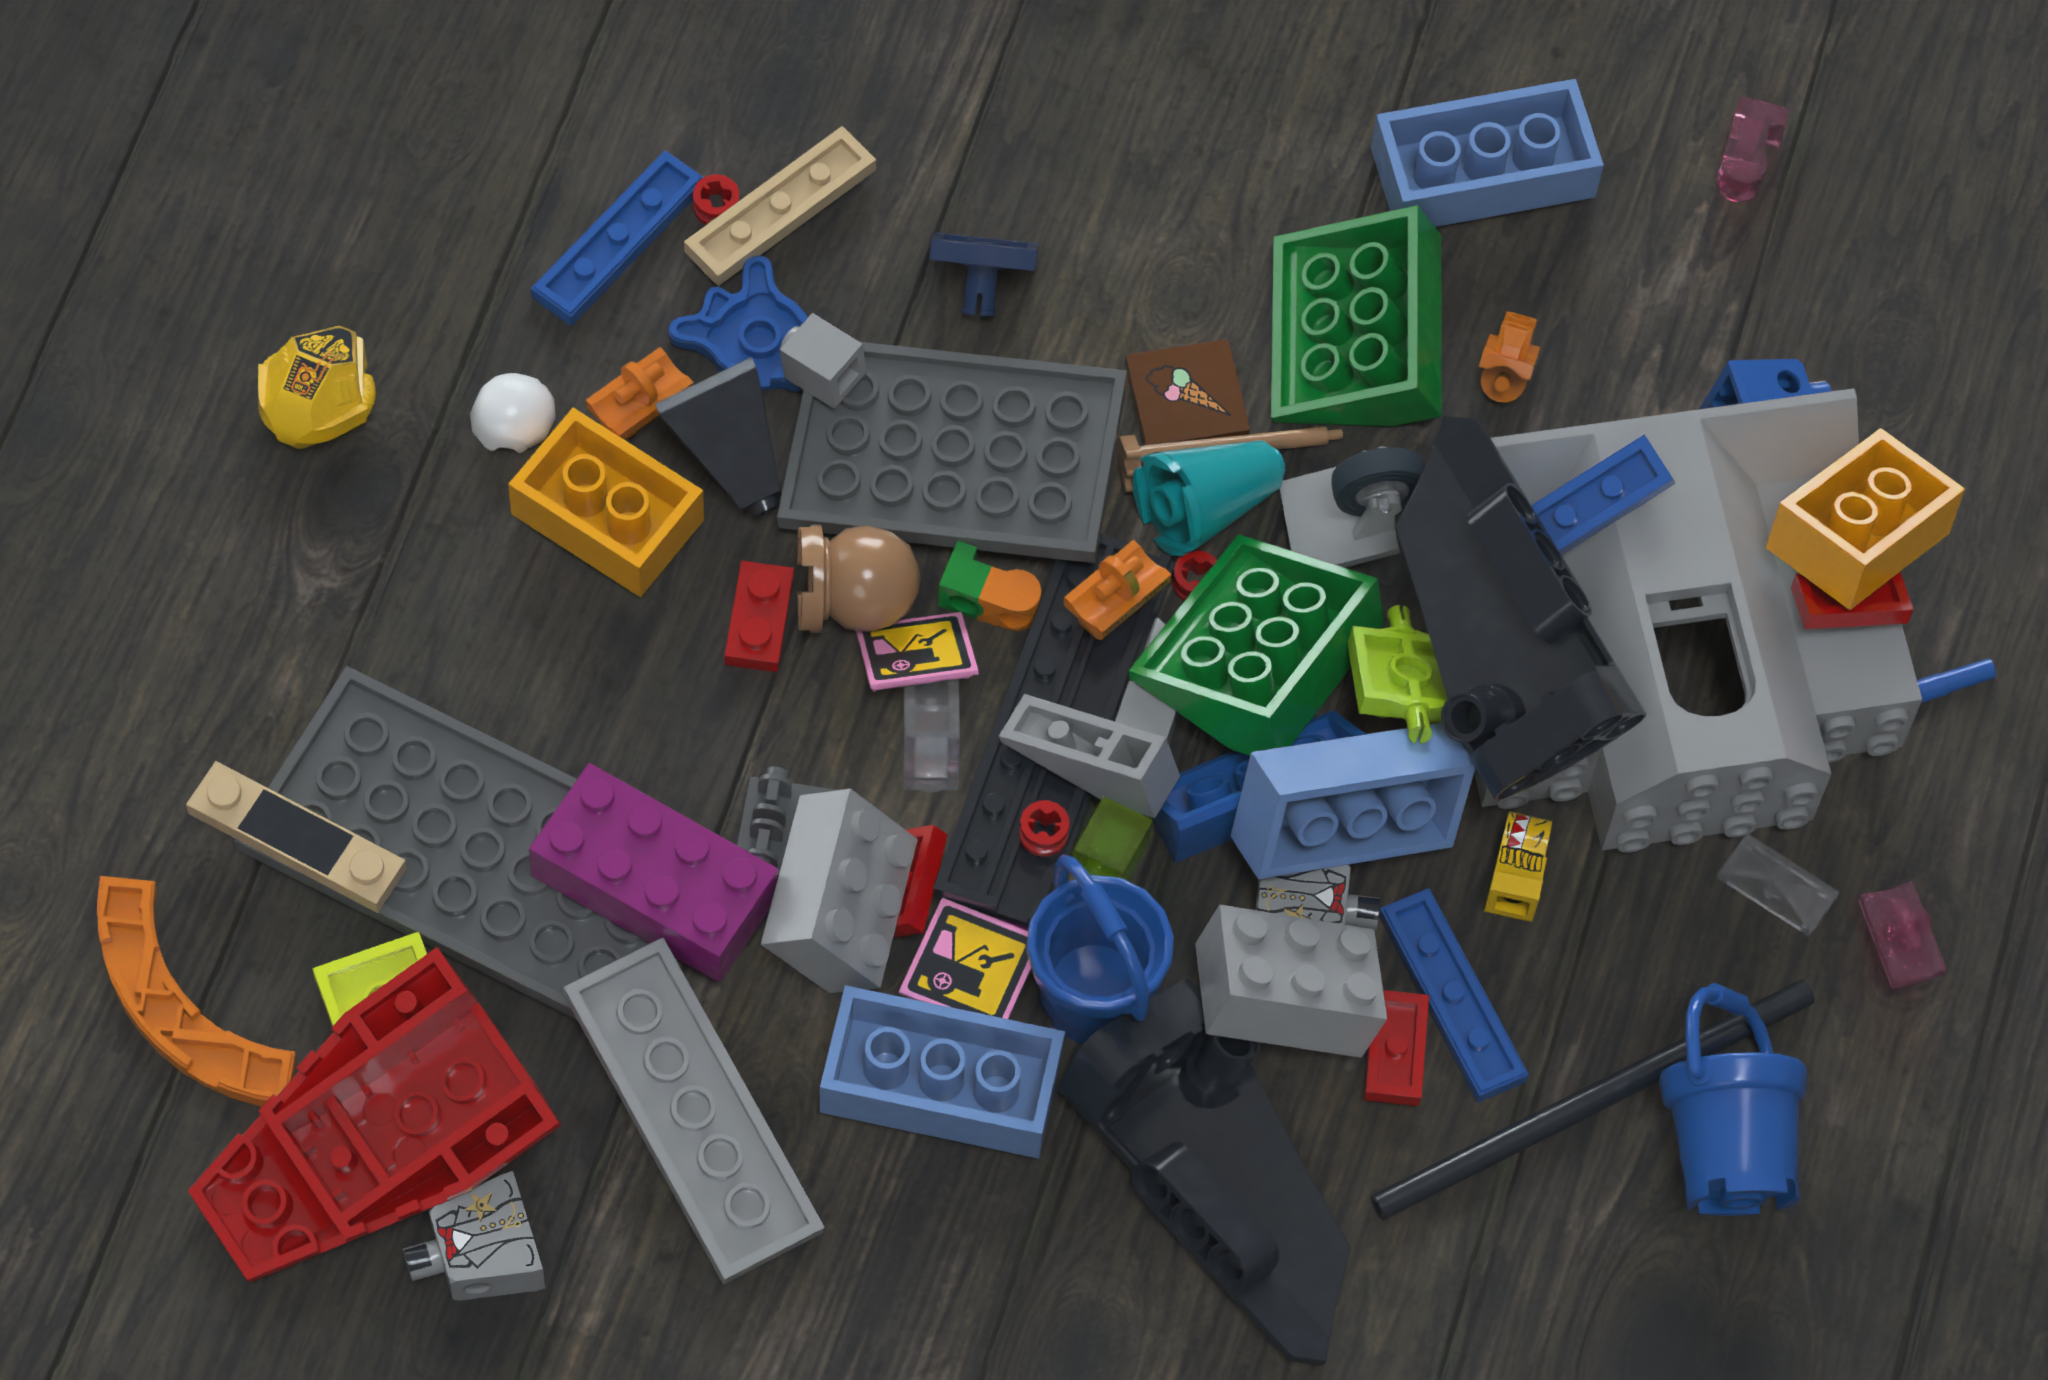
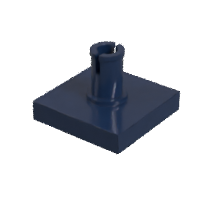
[929,232,1039,316]

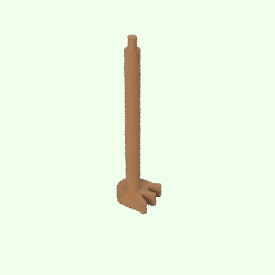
[1116,427,1343,492]

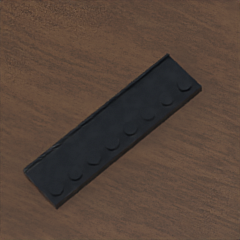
[932,534,1176,928]

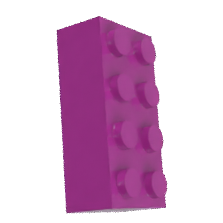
[529,763,779,983]

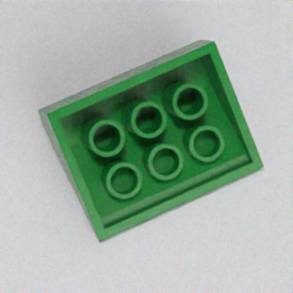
[1271,205,1442,427]
[1129,534,1384,755]

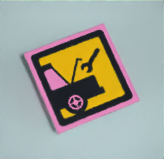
[856,612,979,692]
[899,898,1031,1019]

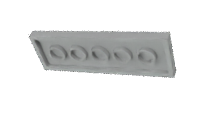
[563,938,825,1285]

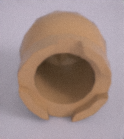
[797,525,921,633]

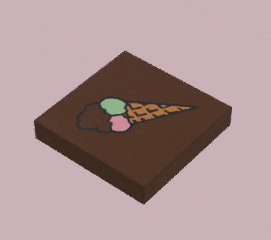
[1124,339,1250,445]

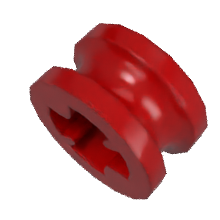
[693,174,740,225]
[1172,550,1217,602]
[1019,800,1070,857]

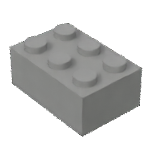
[761,788,918,993]
[1195,904,1387,1058]

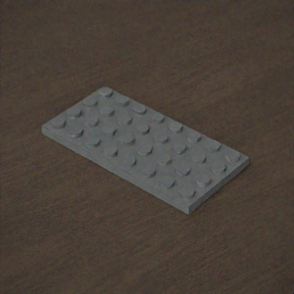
[234,666,650,1020]

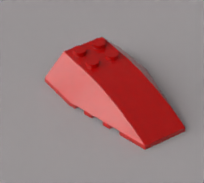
[188,947,561,1283]

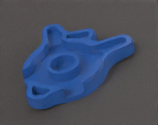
[669,256,808,392]

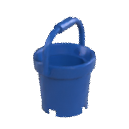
[1027,855,1174,1044]
[1659,983,1807,1216]

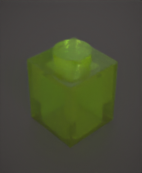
[1073,797,1153,881]

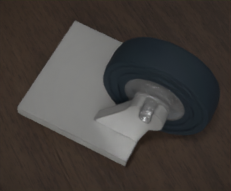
[1280,446,1426,568]

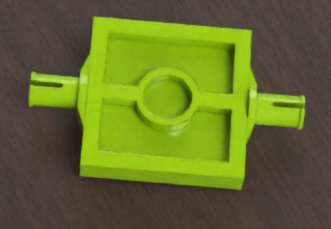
[1347,605,1470,744]

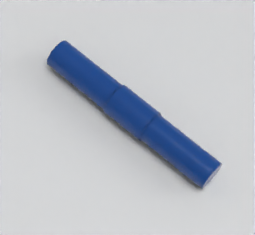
[1917,658,1996,703]

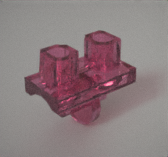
[1858,881,1947,989]

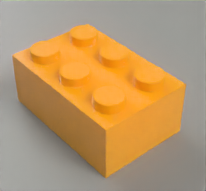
[508,407,704,598]
[1766,428,1965,610]

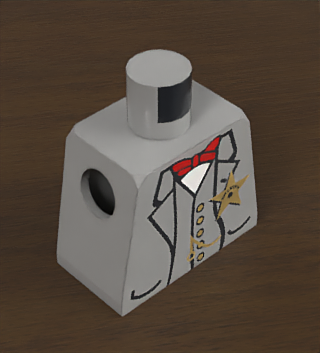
[1255,865,1380,931]
[403,1171,545,1301]

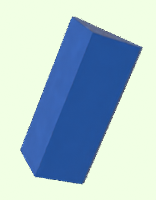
[1151,710,1366,863]

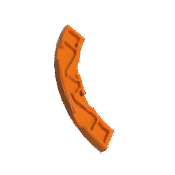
[97,876,297,1107]

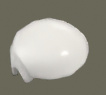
[470,373,556,453]

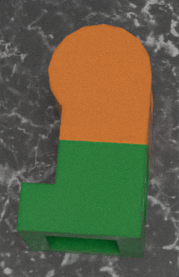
[938,541,1041,631]

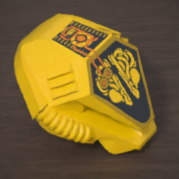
[258,326,376,449]

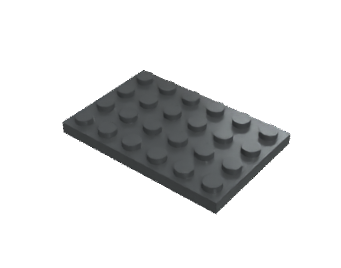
[777,342,1128,563]

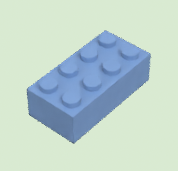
[1371,79,1604,227]
[1230,723,1476,879]
[819,985,1065,1159]

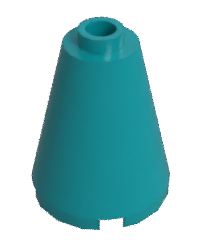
[1133,440,1285,556]

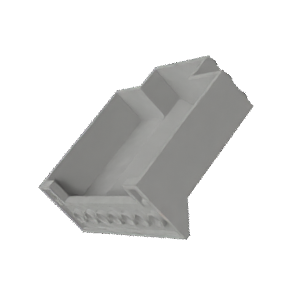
[1432,388,1922,853]

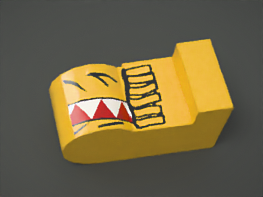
[1484,811,1552,922]

